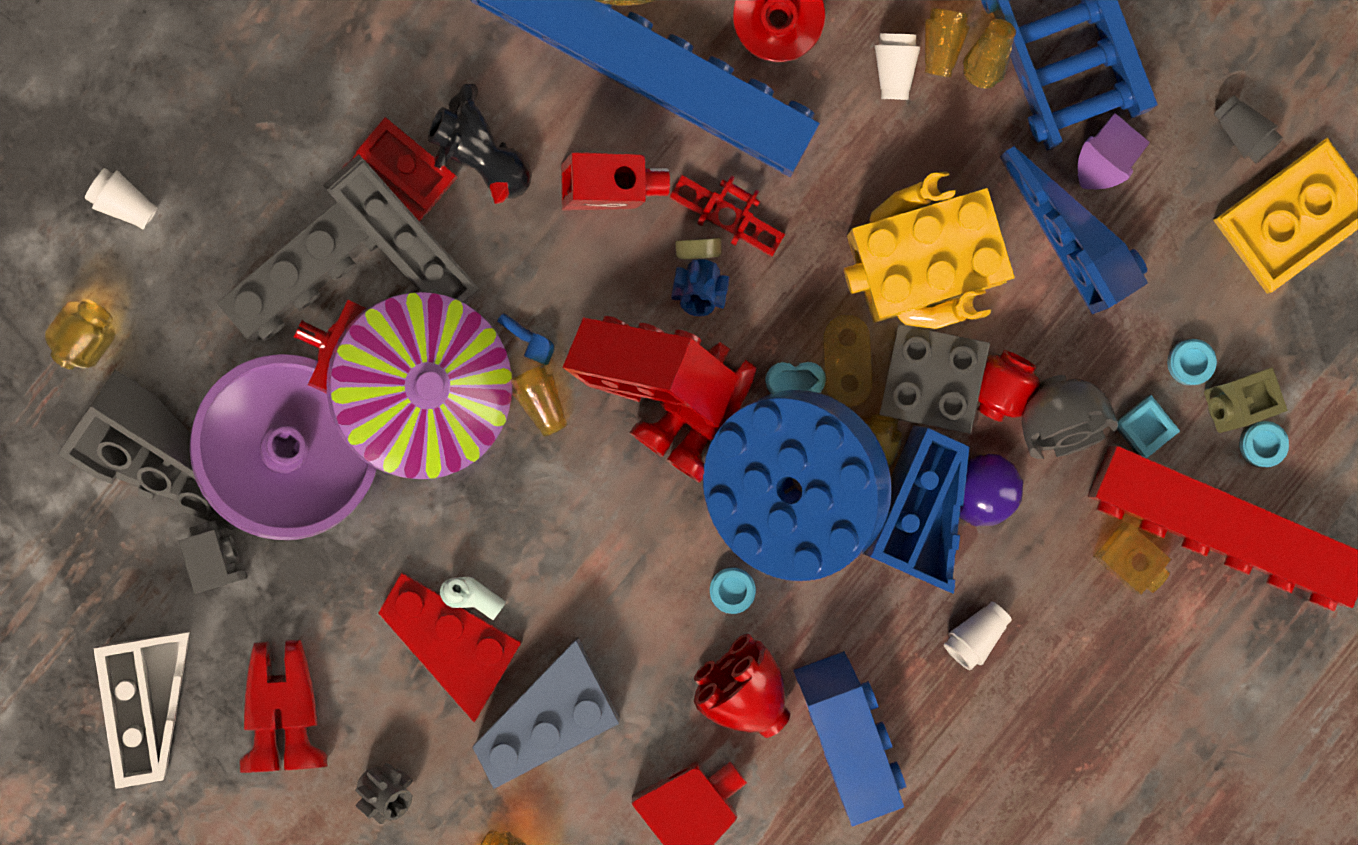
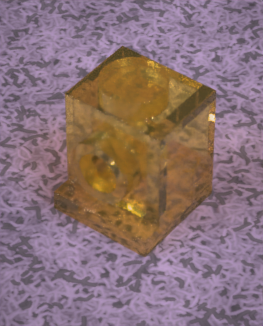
[1093,522,1172,595]

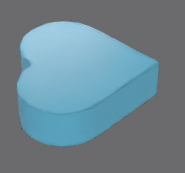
[765,362,826,394]

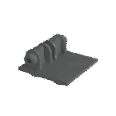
[879,324,990,434]

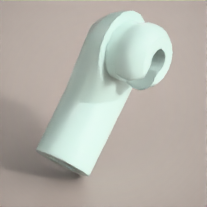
[440,577,506,620]

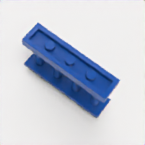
[981,0,1158,151]

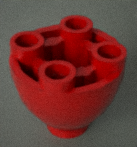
[693,634,791,738]

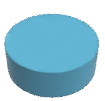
[1167,339,1217,385]
[1239,421,1289,467]
[709,567,756,614]

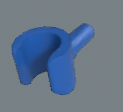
[497,313,554,365]

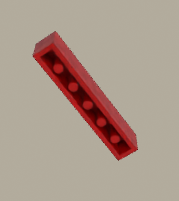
[1087,446,1358,612]

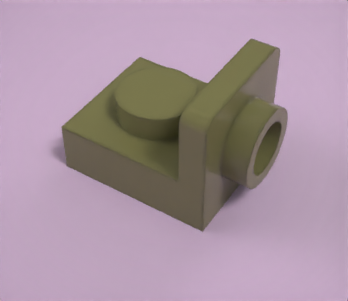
[1204,367,1288,433]

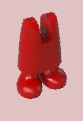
[629,341,757,483]
[239,640,328,773]

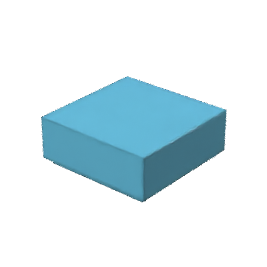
[1117,395,1180,458]

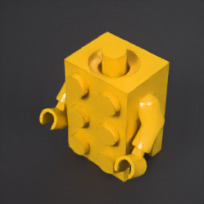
[844,171,1015,329]

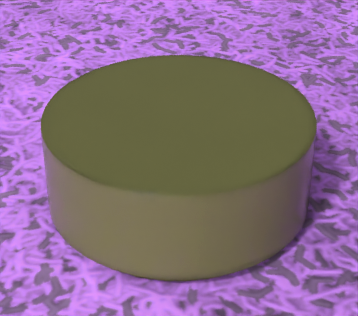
[675,238,722,259]

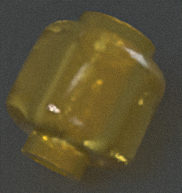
[45,299,116,370]

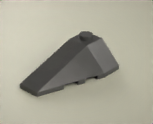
[58,370,235,530]

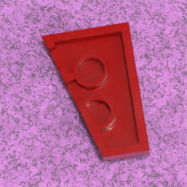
[378,572,522,723]

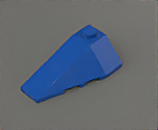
[1000,146,1148,314]

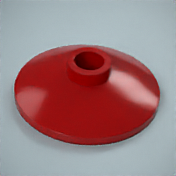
[733,0,825,62]

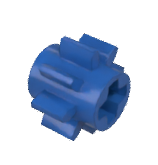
[671,259,730,316]

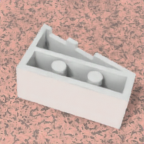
[93,630,191,789]

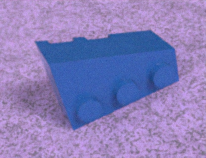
[863,426,969,594]
[793,651,907,827]

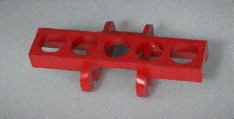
[669,175,785,257]

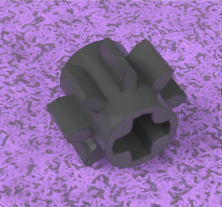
[355,762,413,824]

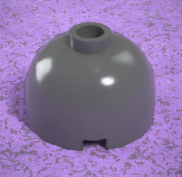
[1021,375,1118,459]

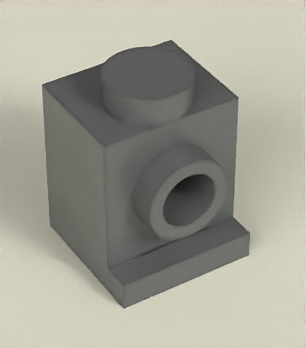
[178,520,247,594]

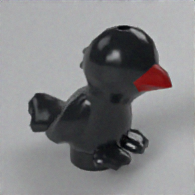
[428,84,532,204]

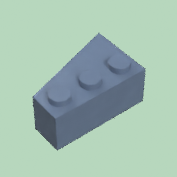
[472,637,620,789]

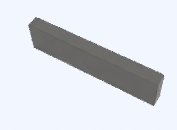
[323,154,479,303]

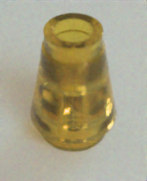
[924,8,970,78]
[963,19,1016,89]
[511,365,568,437]

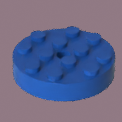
[703,390,891,581]

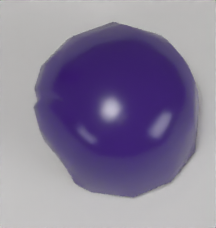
[959,454,1023,526]

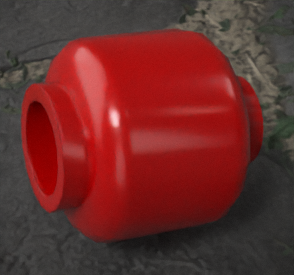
[978,350,1040,422]

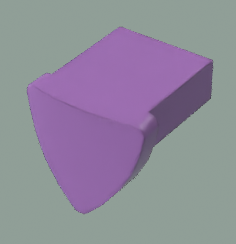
[1078,113,1150,189]

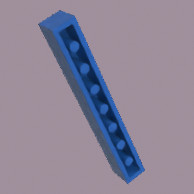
[471,0,820,178]

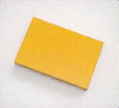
[1213,138,1358,294]

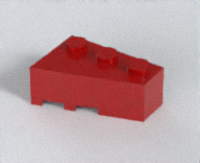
[562,316,739,427]

